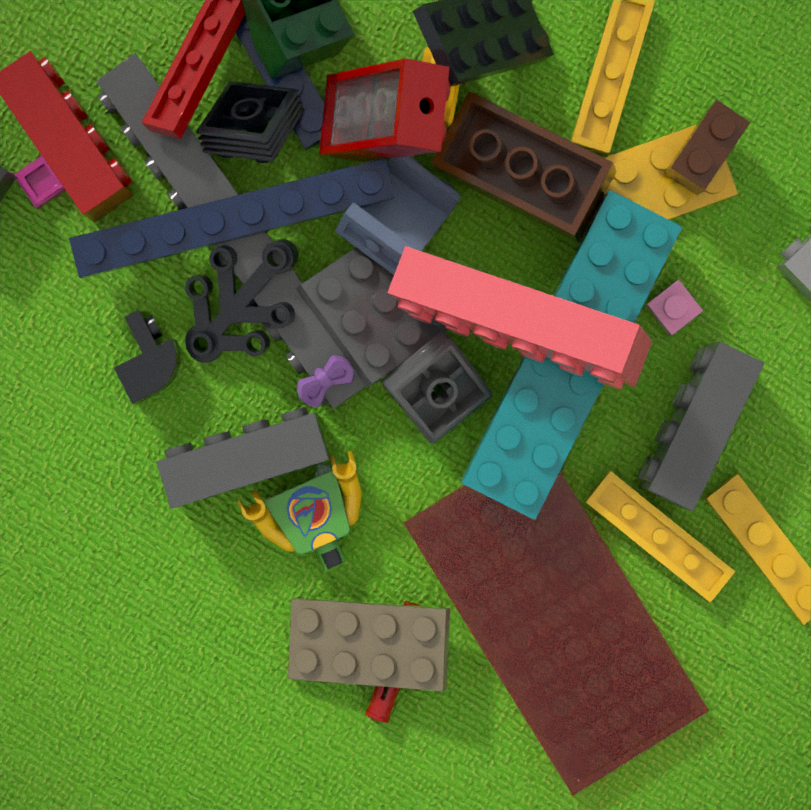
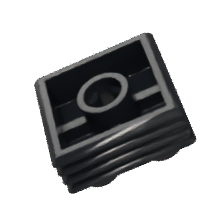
[196,81,304,163]

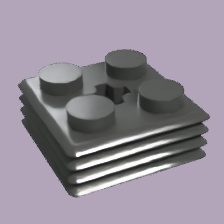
[382,332,493,444]

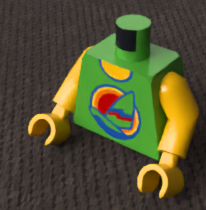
[237,451,362,570]

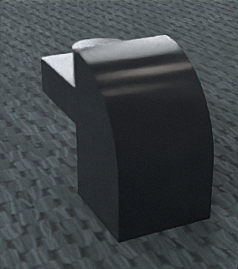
[114,310,180,404]

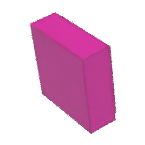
[14,156,66,209]

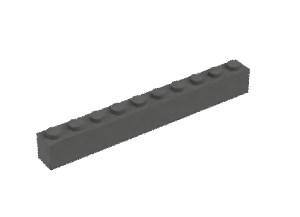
[96,53,366,409]

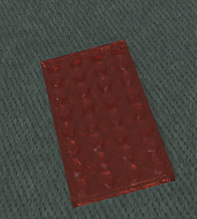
[403,472,709,795]

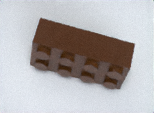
[431,91,617,243]

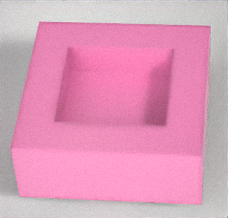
[646,279,703,336]

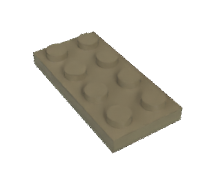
[288,598,450,691]

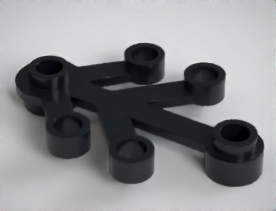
[185,239,298,363]

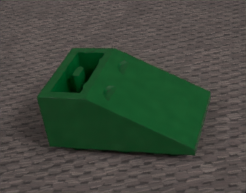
[242,0,355,79]

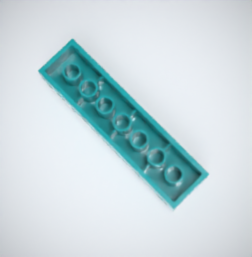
[460,190,682,520]

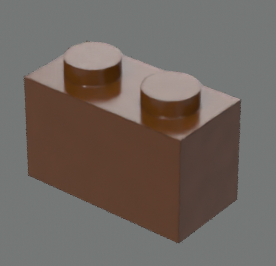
[664,99,750,196]

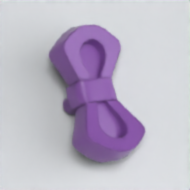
[297,355,353,407]

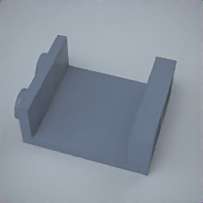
[335,156,461,275]

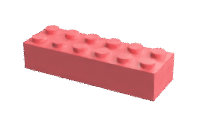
[387,246,652,390]

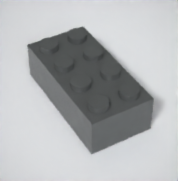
[637,342,764,511]
[156,407,331,509]

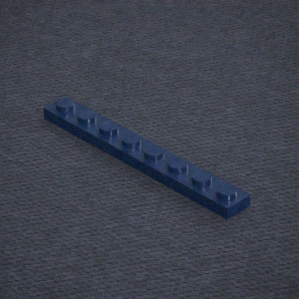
[69,158,395,279]

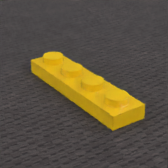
[571,0,655,155]
[584,471,736,603]
[704,474,811,625]

